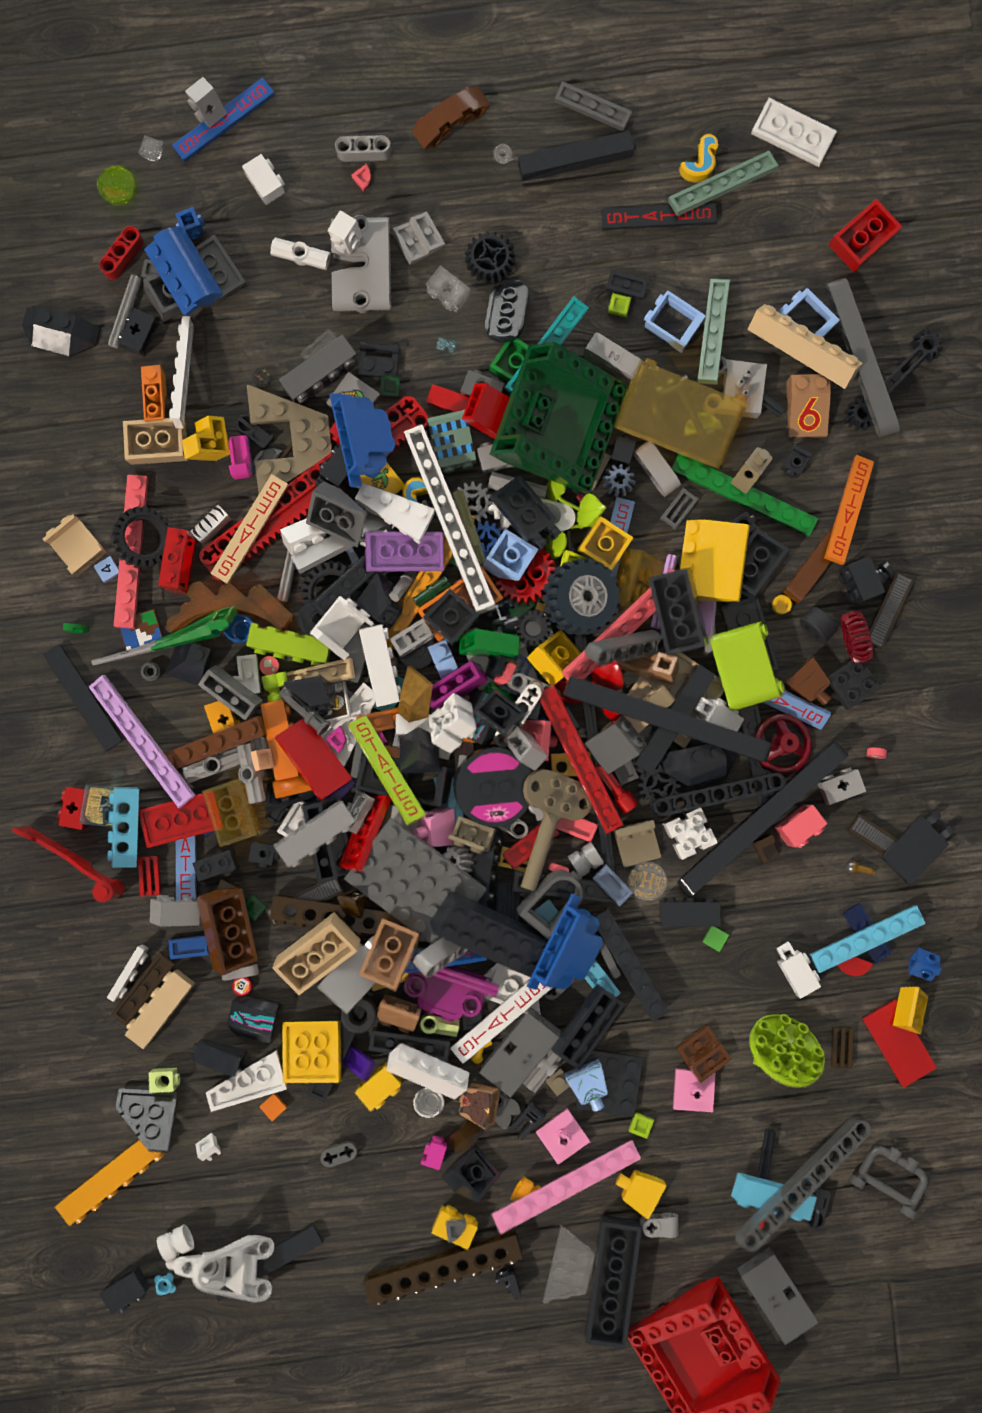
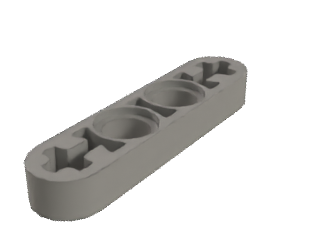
[494,682,544,747]

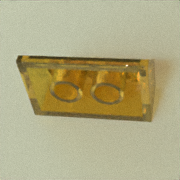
[616,549,665,611]
[202,779,262,847]

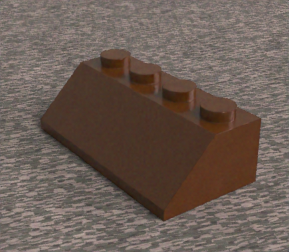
[196,888,258,975]

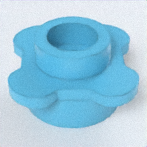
[154,1273,176,1295]

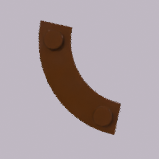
[411,87,490,149]

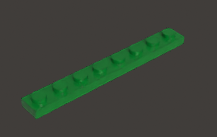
[671,452,818,537]

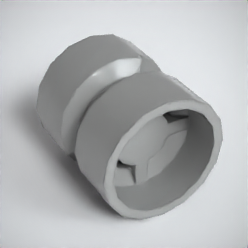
[567,842,604,878]

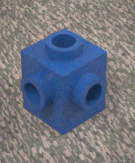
[175,207,205,240]
[908,947,942,982]

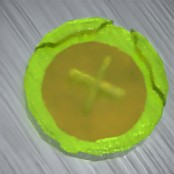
[97,166,136,205]

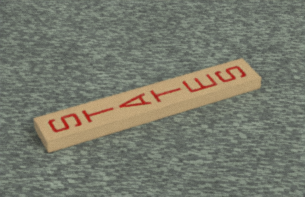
[211,474,289,584]

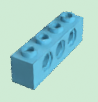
[107,787,139,868]

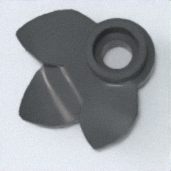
[495,1091,520,1129]

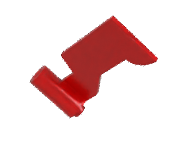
[12,826,125,902]

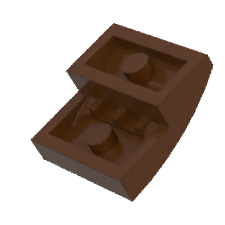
[675,1025,732,1083]

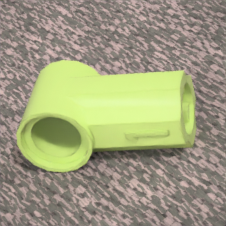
[420,1013,460,1037]

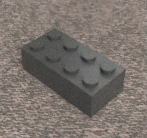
[279,334,356,404]

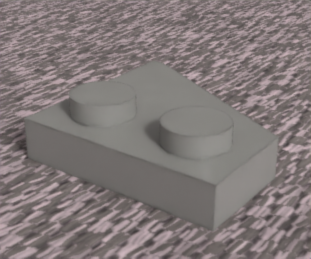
[347,786,375,834]

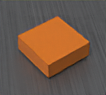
[259,1093,288,1121]

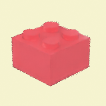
[774,804,827,848]

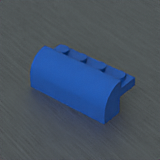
[144,227,223,316]

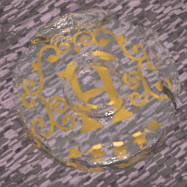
[628,862,667,901]

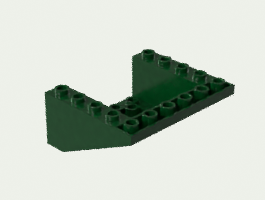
[489,341,628,494]

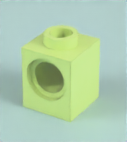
[149,1068,180,1093]

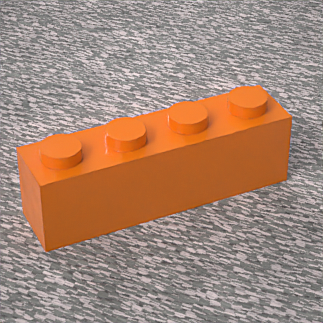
[260,700,301,781]

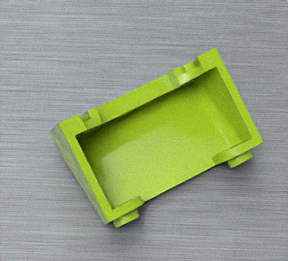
[710,621,785,711]

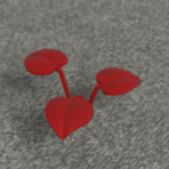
[555,661,623,721]

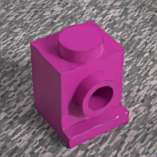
[421,1136,447,1170]

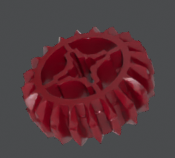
[840,611,873,664]

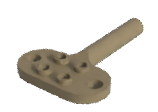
[521,769,592,891]

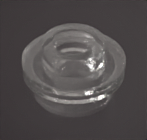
[493,144,512,164]

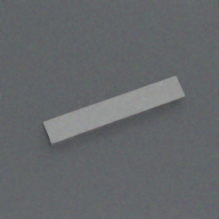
[291,514,394,574]

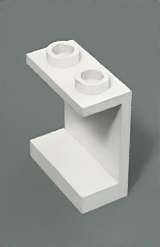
[310,596,374,660]

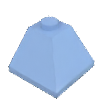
[482,529,538,581]

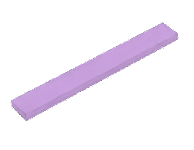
[89,675,196,808]

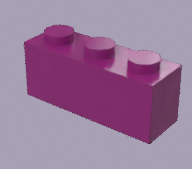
[430,660,489,709]

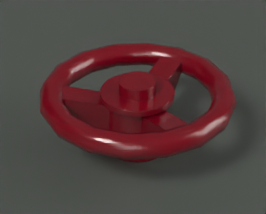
[754,713,812,775]

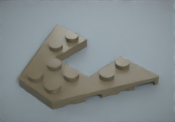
[247,385,332,494]

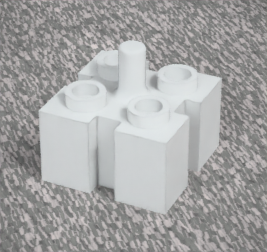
[428,693,476,753]
[663,808,717,860]

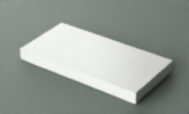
[751,98,837,167]

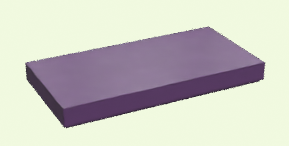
[365,532,444,572]

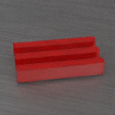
[138,856,161,896]

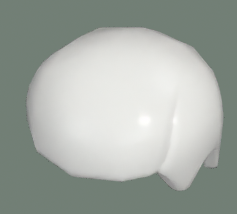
[413,1087,445,1118]

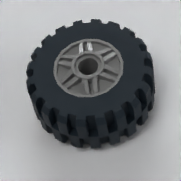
[542,559,621,635]

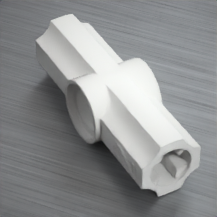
[270,238,331,270]

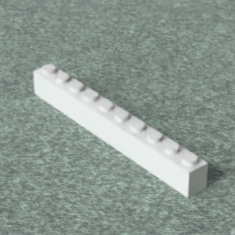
[404,425,496,615]

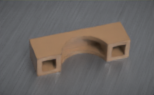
[618,652,679,684]

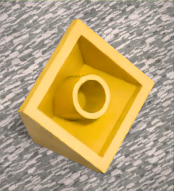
[893,987,928,1034]

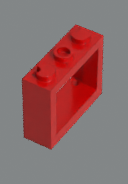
[158,527,197,595]

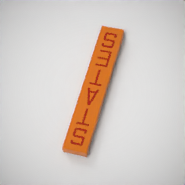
[824,455,874,565]

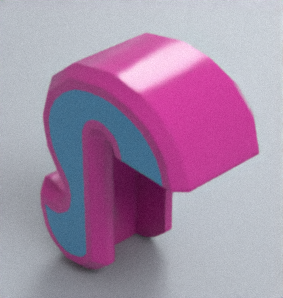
[228,435,253,480]

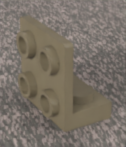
[614,820,661,867]

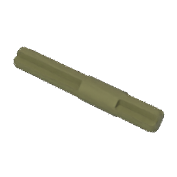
[453,490,486,565]

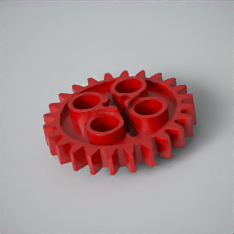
[494,543,555,605]

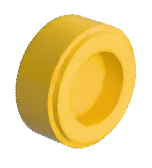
[772,595,792,615]

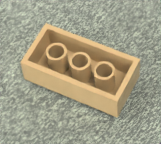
[272,913,360,995]

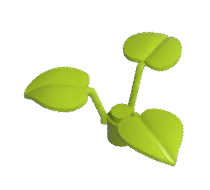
[545,480,606,562]

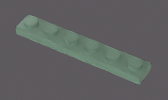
[668,151,778,216]
[698,279,730,384]

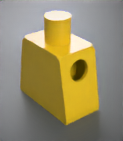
[615,1170,666,1220]

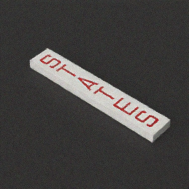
[450,981,551,1063]

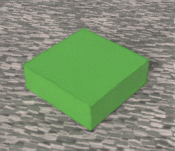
[702,926,729,952]

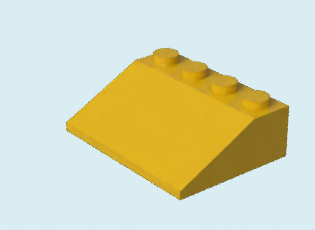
[680,520,750,601]

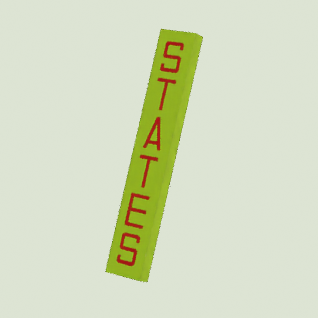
[348,715,425,826]

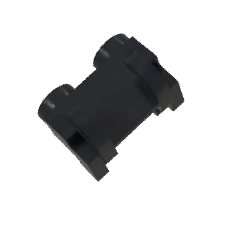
[487,599,520,635]

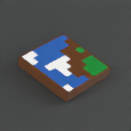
[119,609,164,658]

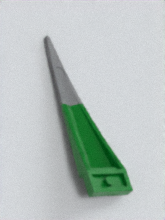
[91,606,238,666]

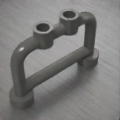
[848,1146,928,1220]

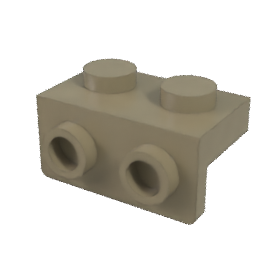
[448,816,496,854]

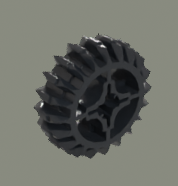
[464,231,516,284]

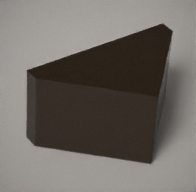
[444,1119,486,1154]

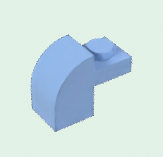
[428,640,458,679]

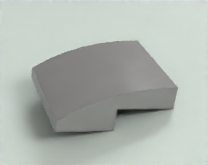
[392,212,445,265]

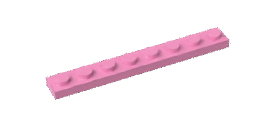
[491,1140,641,1234]

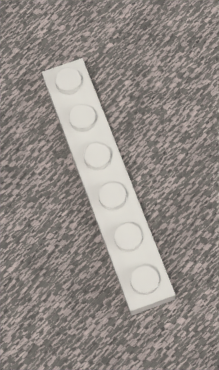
[169,316,194,428]

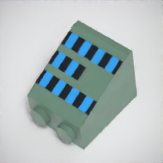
[427,410,476,474]

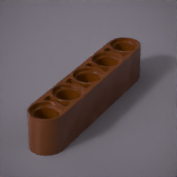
[783,524,855,604]

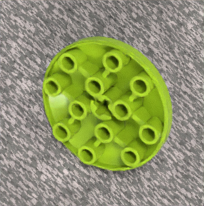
[749,1014,825,1087]

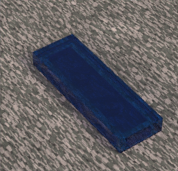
[842,903,892,964]

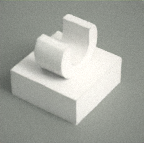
[195,1133,221,1161]

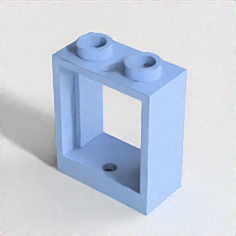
[778,288,839,338]
[644,290,705,353]

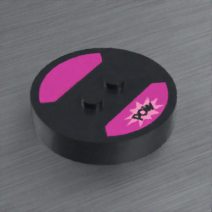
[453,747,534,827]

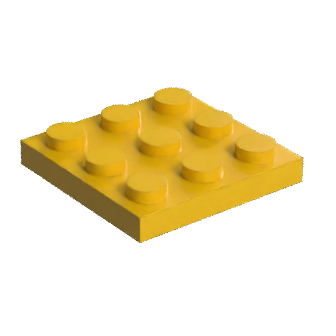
[283,1021,341,1083]

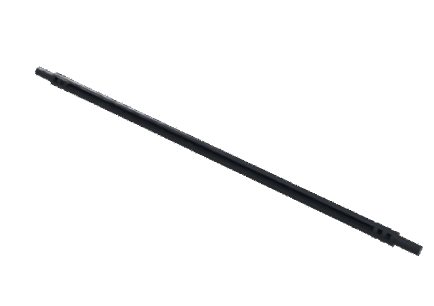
[564,529,616,872]

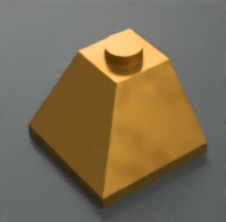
[398,665,433,723]

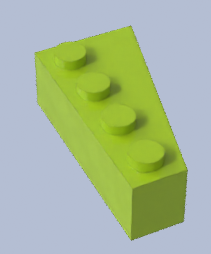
[246,623,331,666]

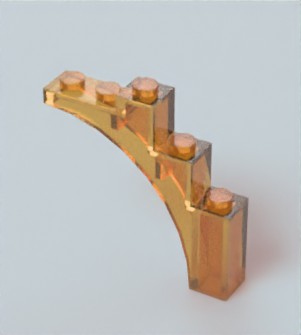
[165,580,296,634]

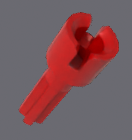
[596,764,638,814]

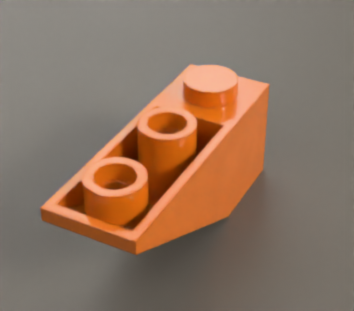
[141,365,167,422]

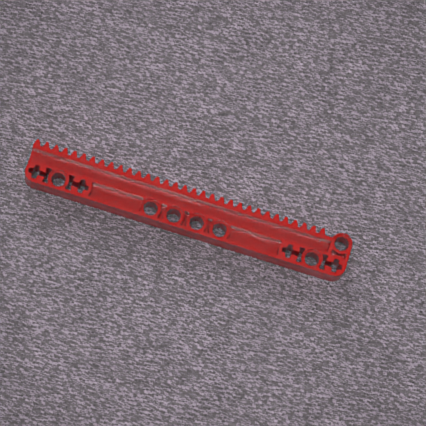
[199,396,429,583]

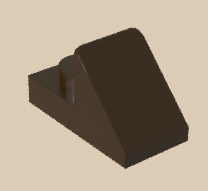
[338,888,372,918]

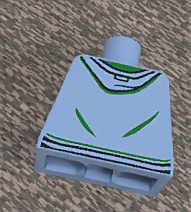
[564,1059,608,1111]

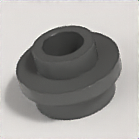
[141,662,161,681]

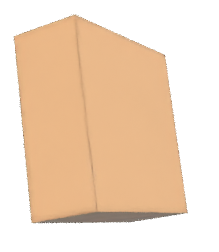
[251,748,275,771]

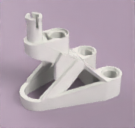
[166,1235,274,1302]

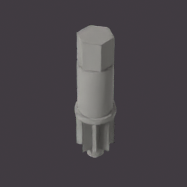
[389,571,418,602]

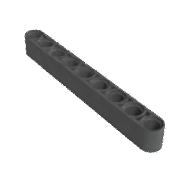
[826,278,900,438]
[735,1118,871,1252]

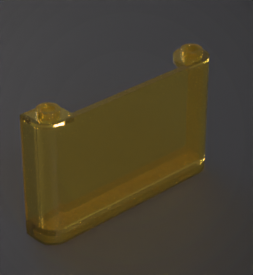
[614,358,748,469]

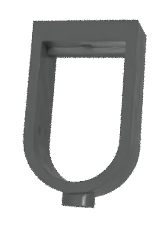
[517,870,583,939]

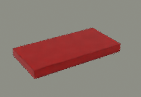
[275,718,352,801]
[138,790,224,848]
[338,795,391,872]
[862,999,937,1088]

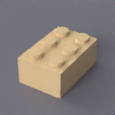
[123,418,188,465]

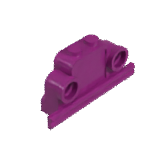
[404,966,500,1022]

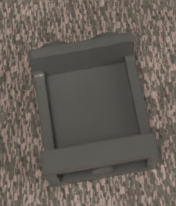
[584,715,647,774]

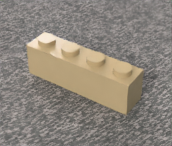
[125,969,196,1049]

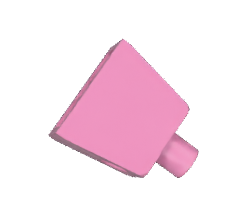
[412,807,455,847]

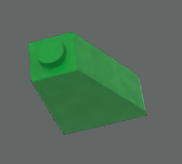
[459,629,521,658]

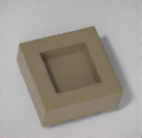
[545,1067,570,1096]

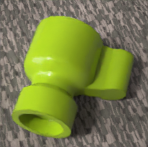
[261,672,288,702]

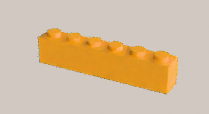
[55,1140,165,1226]

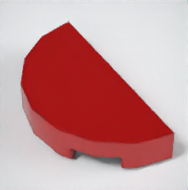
[837,957,873,976]

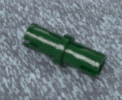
[412,576,451,608]

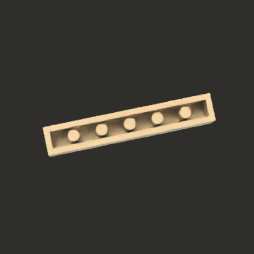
[747,304,863,389]

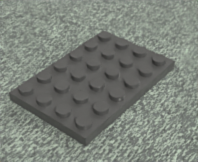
[344,817,487,945]

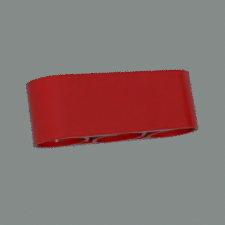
[99,226,144,280]

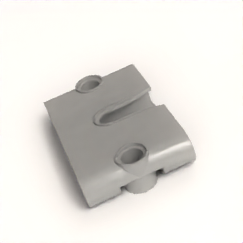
[331,215,391,313]

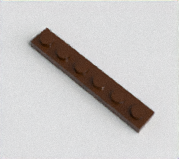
[164,716,267,770]

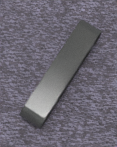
[585,629,666,666]

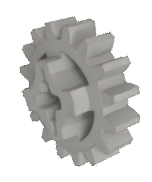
[453,482,493,523]

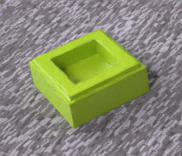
[608,293,631,318]
[628,1112,654,1139]

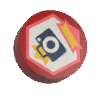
[232,977,253,996]

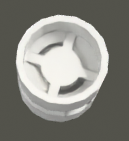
[157,1224,194,1262]

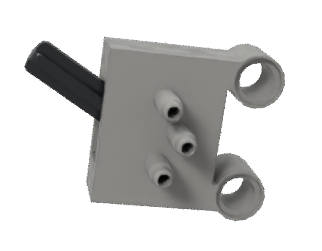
[702,356,785,418]

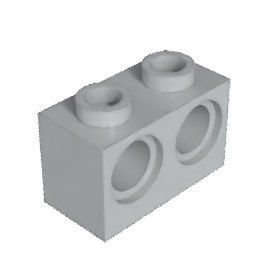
[390,618,434,658]

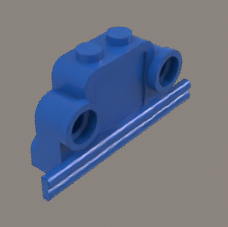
[329,393,395,488]
[526,894,603,990]

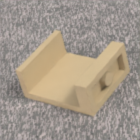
[43,514,107,577]

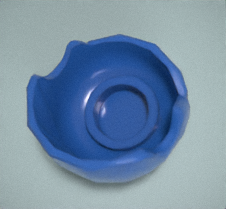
[224,614,253,644]

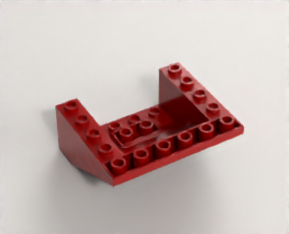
[627,1276,781,1413]

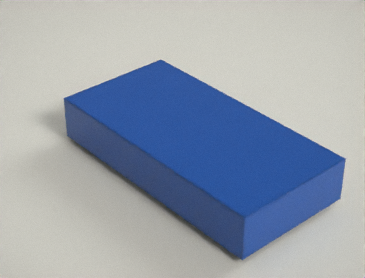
[168,935,210,959]

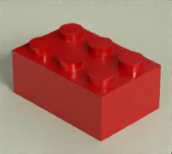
[828,199,902,272]

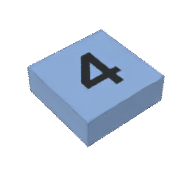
[94,556,119,583]

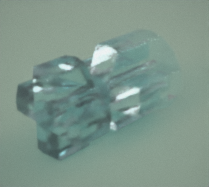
[436,337,456,353]

